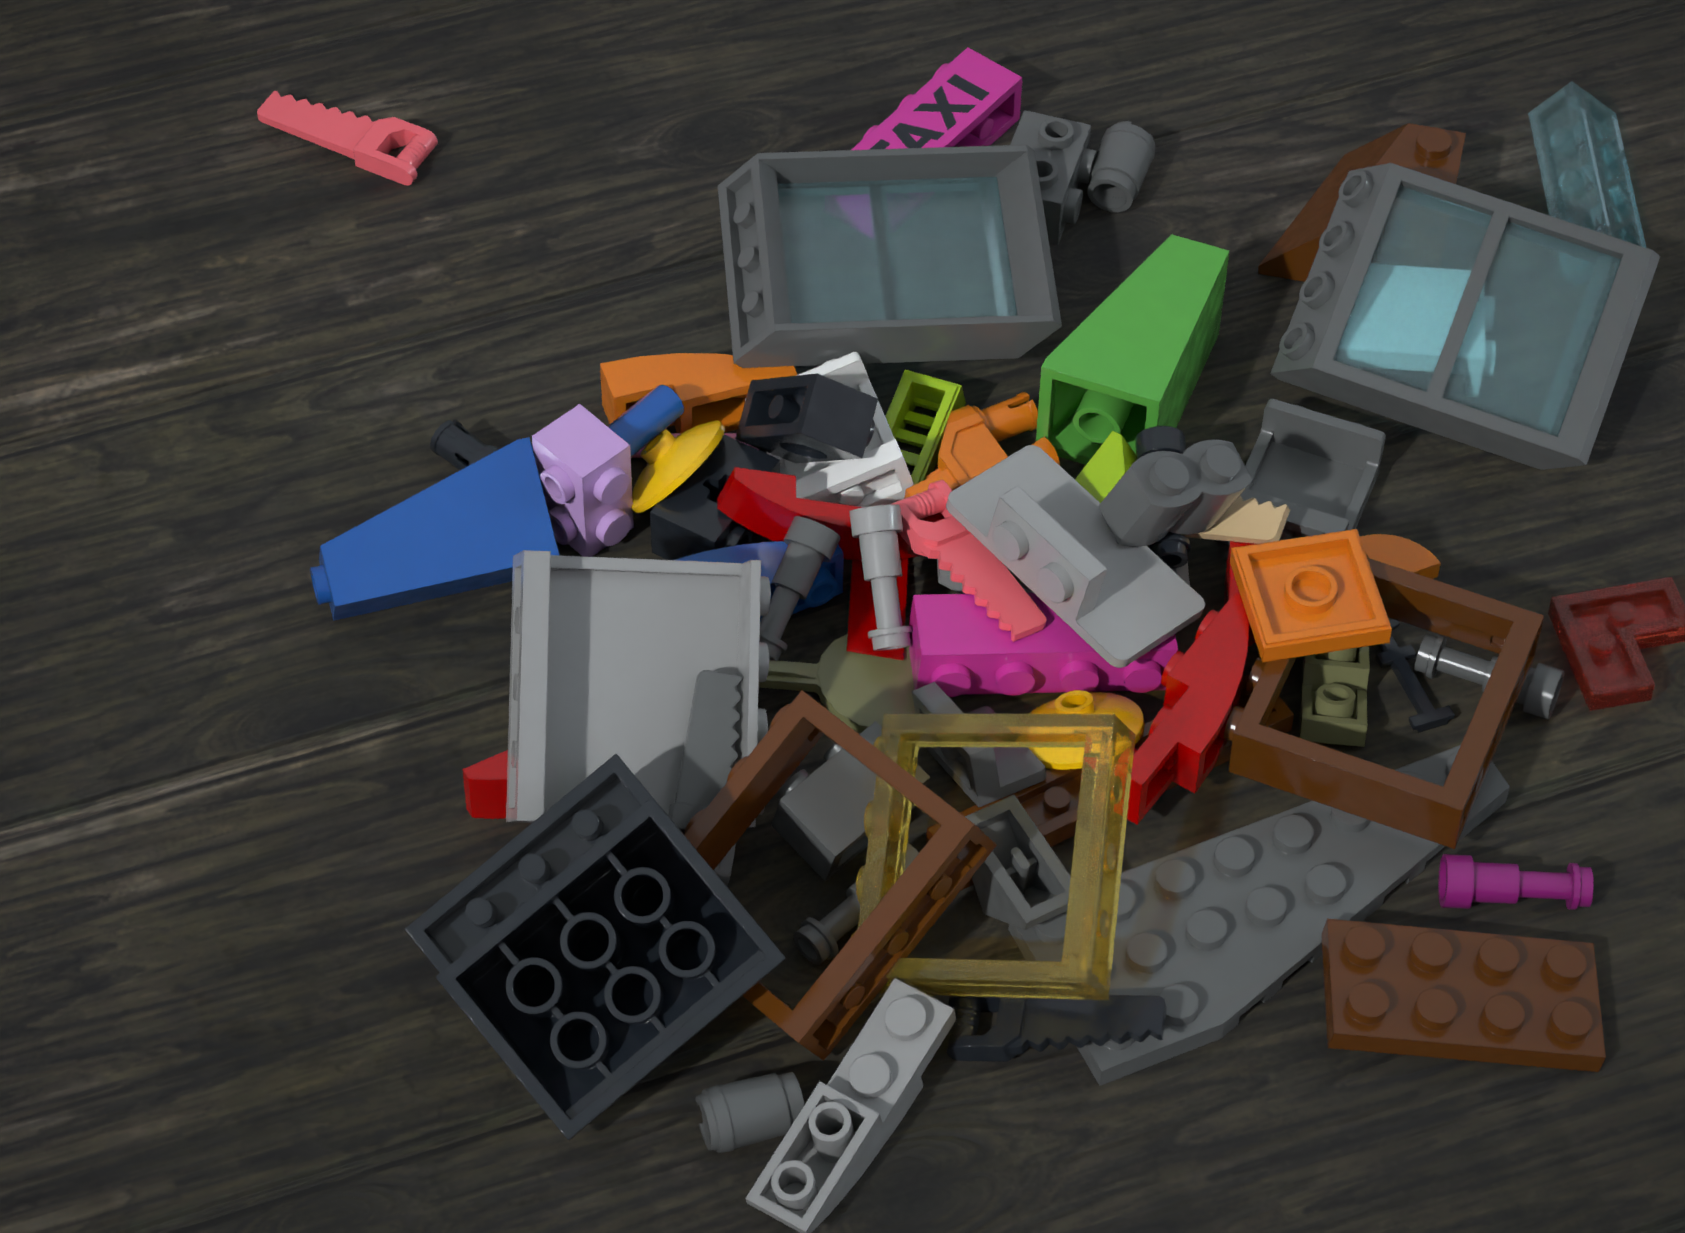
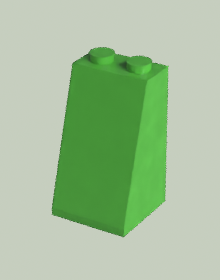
[1036,234,1229,465]

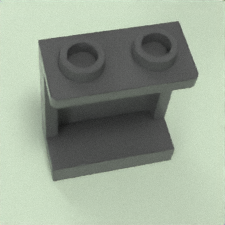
[1216,399,1386,545]

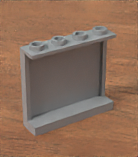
[506,550,771,828]

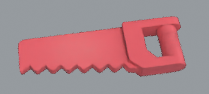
[257,91,438,186]
[892,480,1046,642]

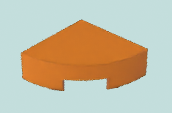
[1360,534,1441,579]

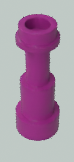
[1438,854,1594,910]

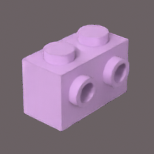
[532,404,634,557]

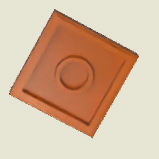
[1230,529,1392,663]

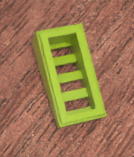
[885,370,966,485]

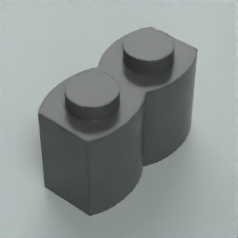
[1098,439,1253,547]

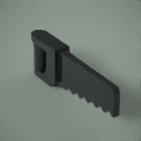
[947,987,1167,1062]

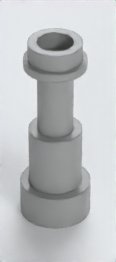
[849,504,913,651]

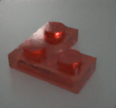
[1548,577,1685,711]

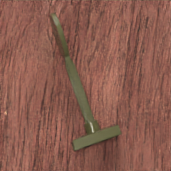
[759,634,918,737]

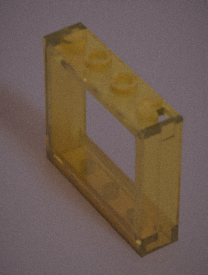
[851,714,1135,1000]

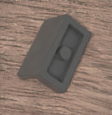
[911,682,1046,808]

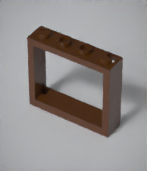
[1223,558,1544,849]
[684,690,997,1061]

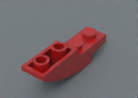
[1113,592,1249,825]

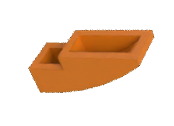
[600,353,798,433]

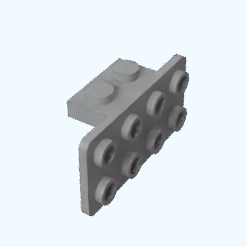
[946,445,1205,668]

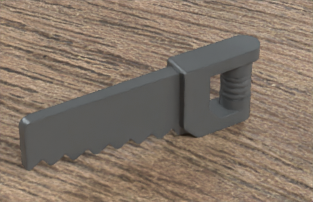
[668,670,742,886]

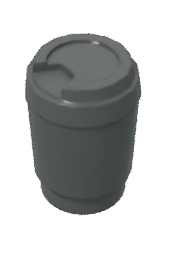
[1087,121,1156,212]
[695,1072,805,1153]

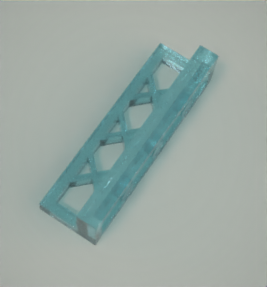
[1528,81,1647,288]

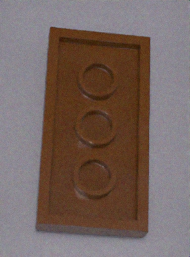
[1322,919,1606,1072]

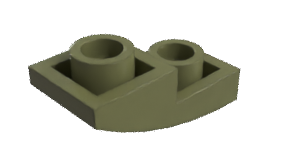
[1300,646,1370,747]

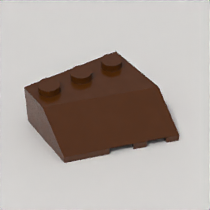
[1258,123,1466,282]

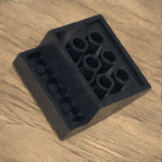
[405,754,786,1140]

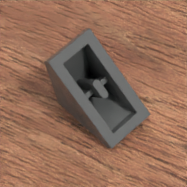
[965,795,1085,930]

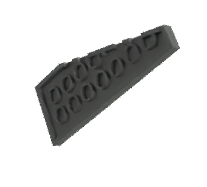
[1008,745,1510,1086]

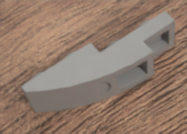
[745,978,956,1233]

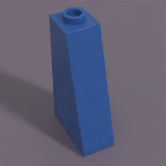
[310,437,559,621]

